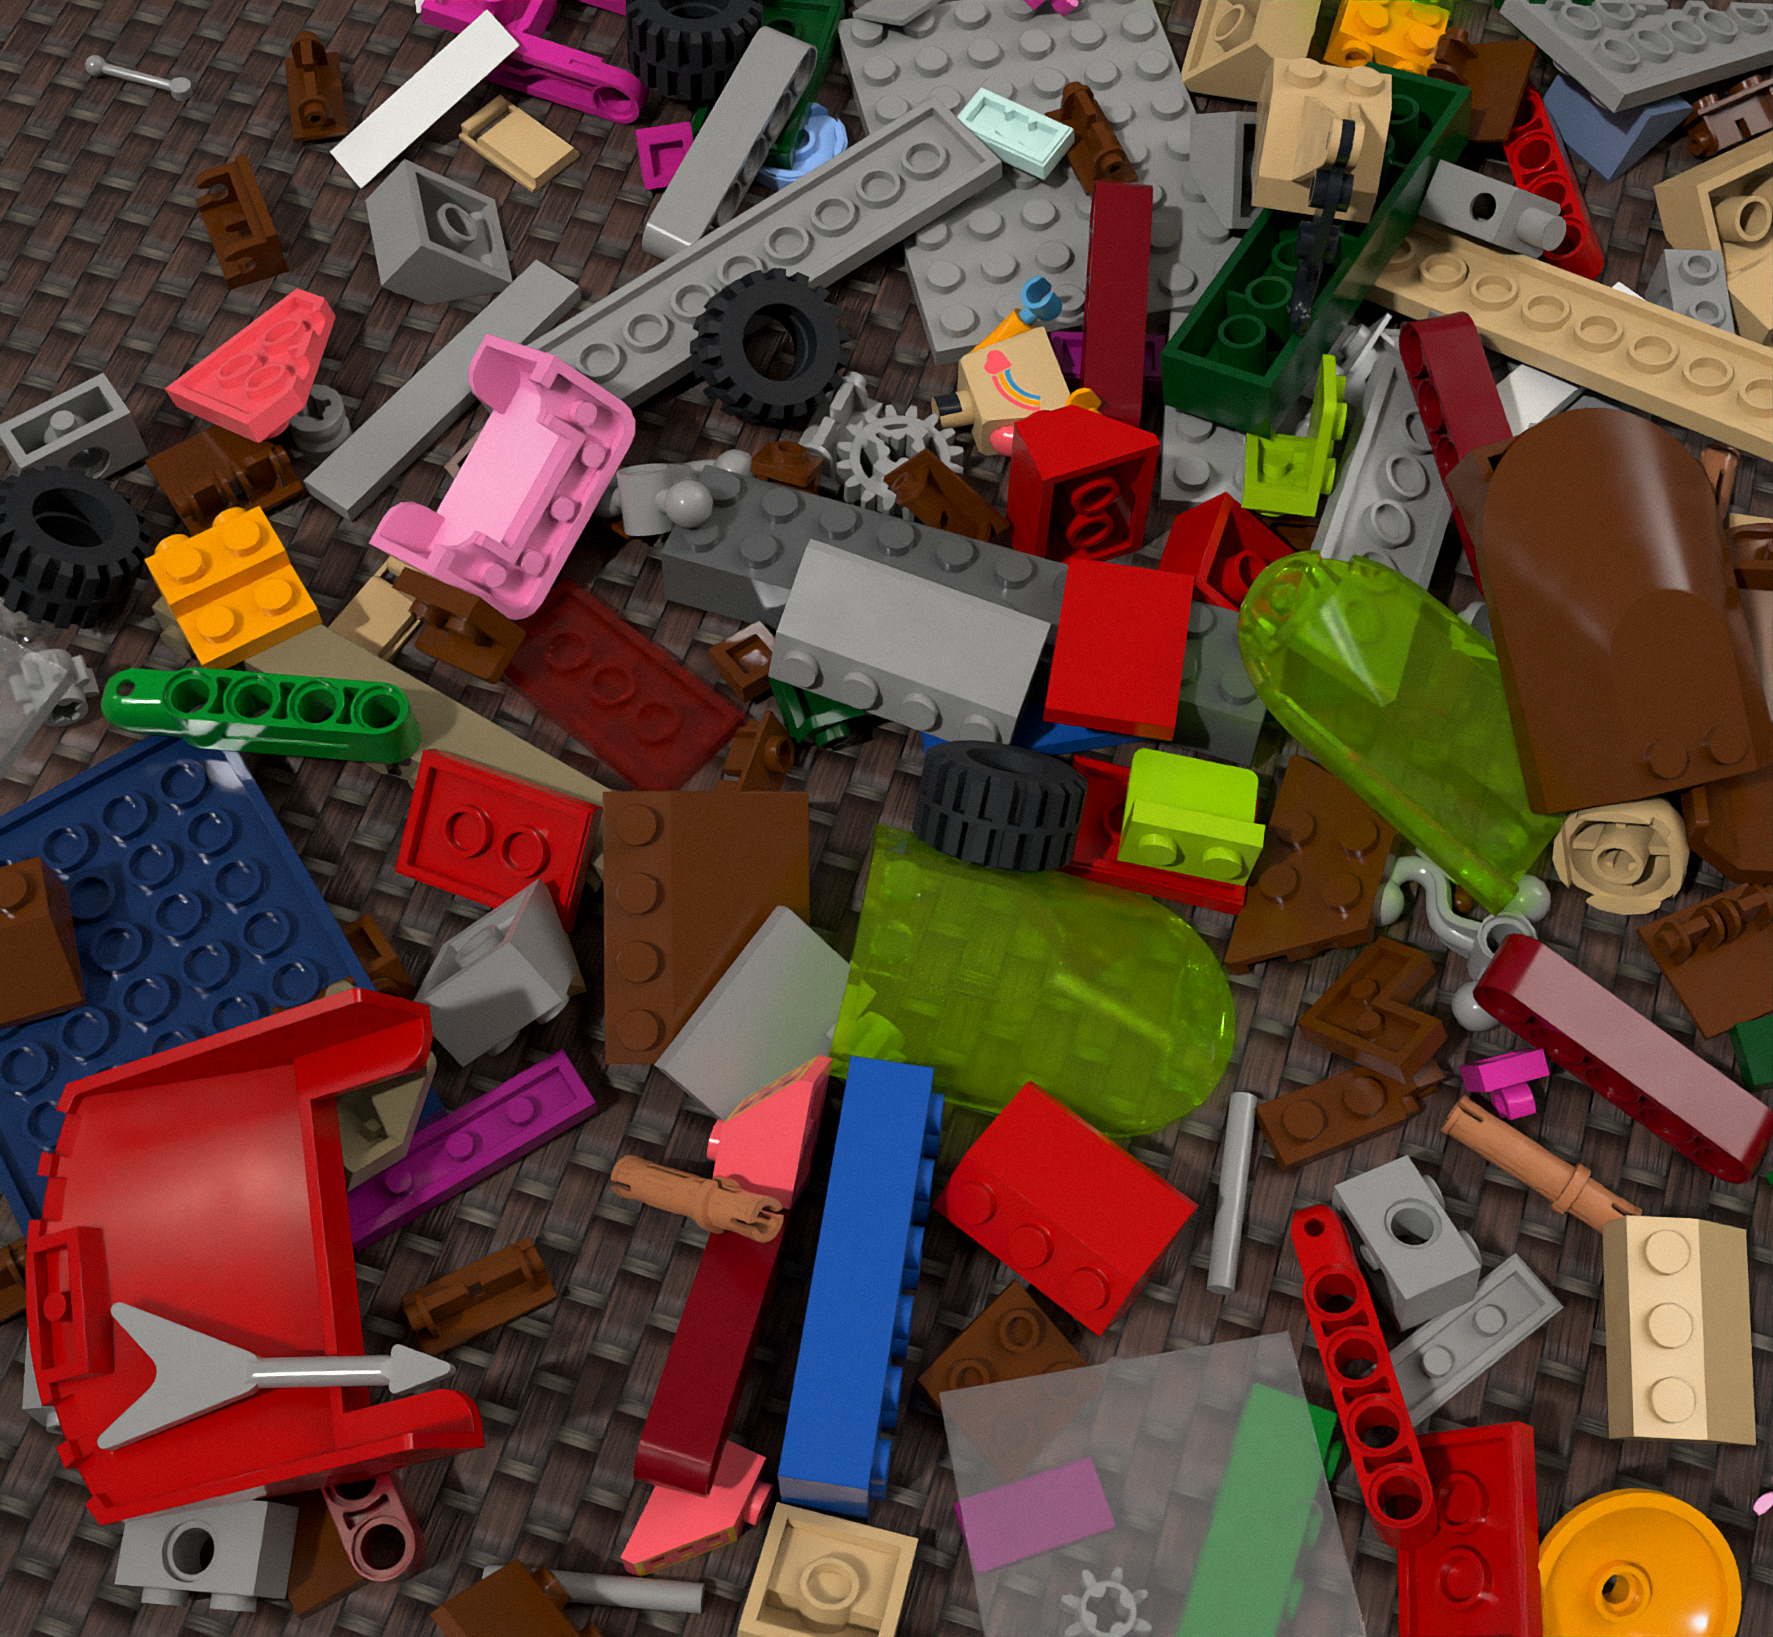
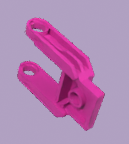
[421,0,649,124]

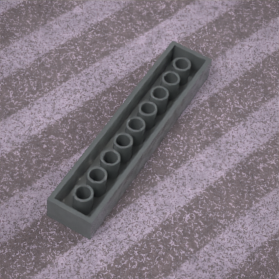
[661,464,1285,767]

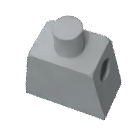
[1417,159,1566,259]

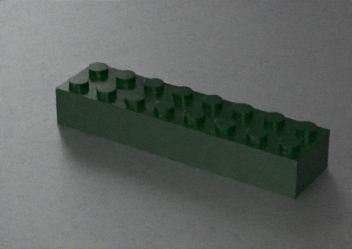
[1160,61,1473,439]

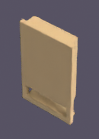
[459,94,580,193]
[328,556,423,663]

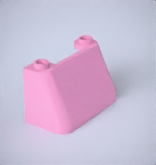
[369,333,635,620]

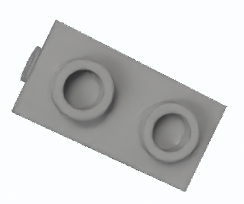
[1305,313,1402,433]
[798,372,883,494]

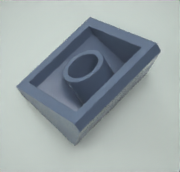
[1542,71,1693,185]

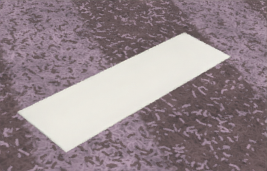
[330,10,520,189]

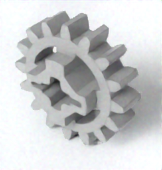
[836,405,964,522]

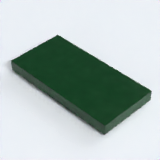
[691,0,846,170]

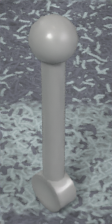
[85,55,193,101]

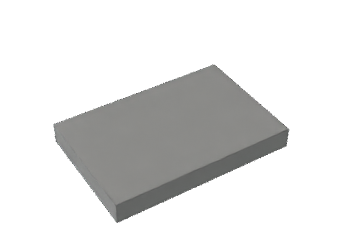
[654,905,877,1120]

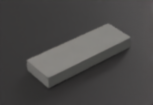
[1357,1253,1564,1433]

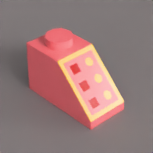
[707,1055,833,1210]
[620,1440,774,1577]

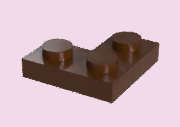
[1297,935,1448,1084]

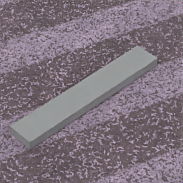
[304,259,581,522]

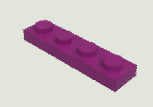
[347,1049,598,1252]

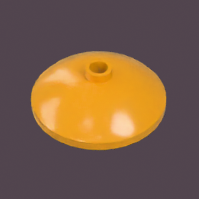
[1538,1488,1742,1637]

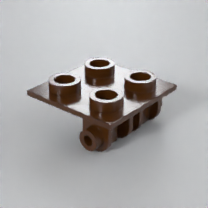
[1427,27,1539,143]
[145,425,305,537]
[1636,883,1773,1041]
[915,1279,1105,1485]

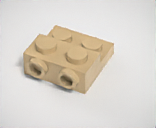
[737,1502,918,1637]

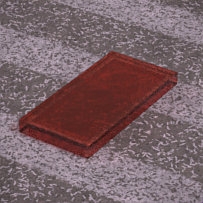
[500,577,745,791]

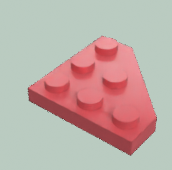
[165,288,336,443]

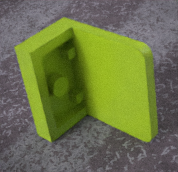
[1241,354,1347,517]
[1117,748,1265,886]

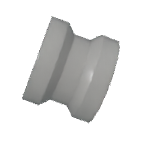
[289,384,352,460]

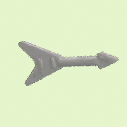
[97,1302,456,1451]

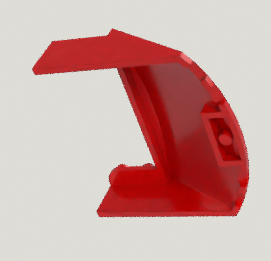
[25,988,485,1526]

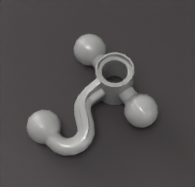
[593,449,757,536]
[1375,855,1551,1033]

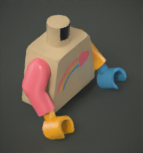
[931,276,1101,458]

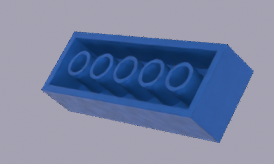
[778,1056,945,1521]

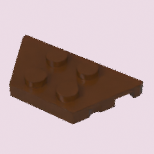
[1224,754,1403,976]

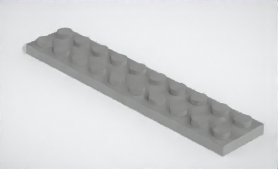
[477,95,1002,414]

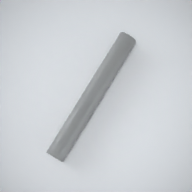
[1207,1092,1257,1295]
[482,1564,705,1614]

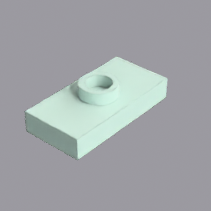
[957,87,1075,180]

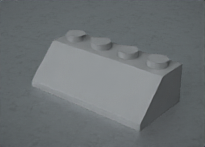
[768,539,1051,745]

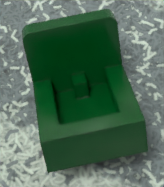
[768,677,868,750]

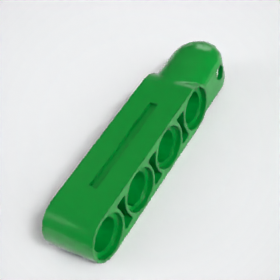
[100,667,421,764]

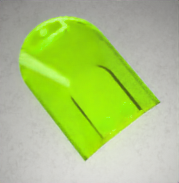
[1237,550,1572,917]
[827,823,1235,1137]

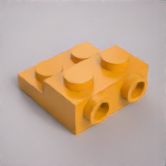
[1323,0,1450,77]
[144,506,323,670]

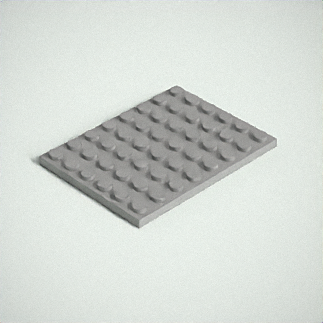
[837,0,1244,366]

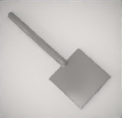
[852,0,942,26]

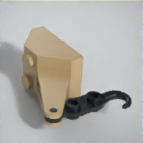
[1251,57,1392,336]

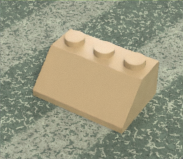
[1181,0,1321,102]
[1653,131,1773,276]
[1602,1215,1756,1446]

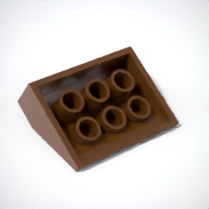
[603,791,810,1065]

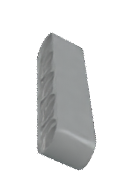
[642,26,817,261]

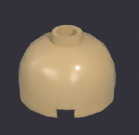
[1552,794,1690,915]

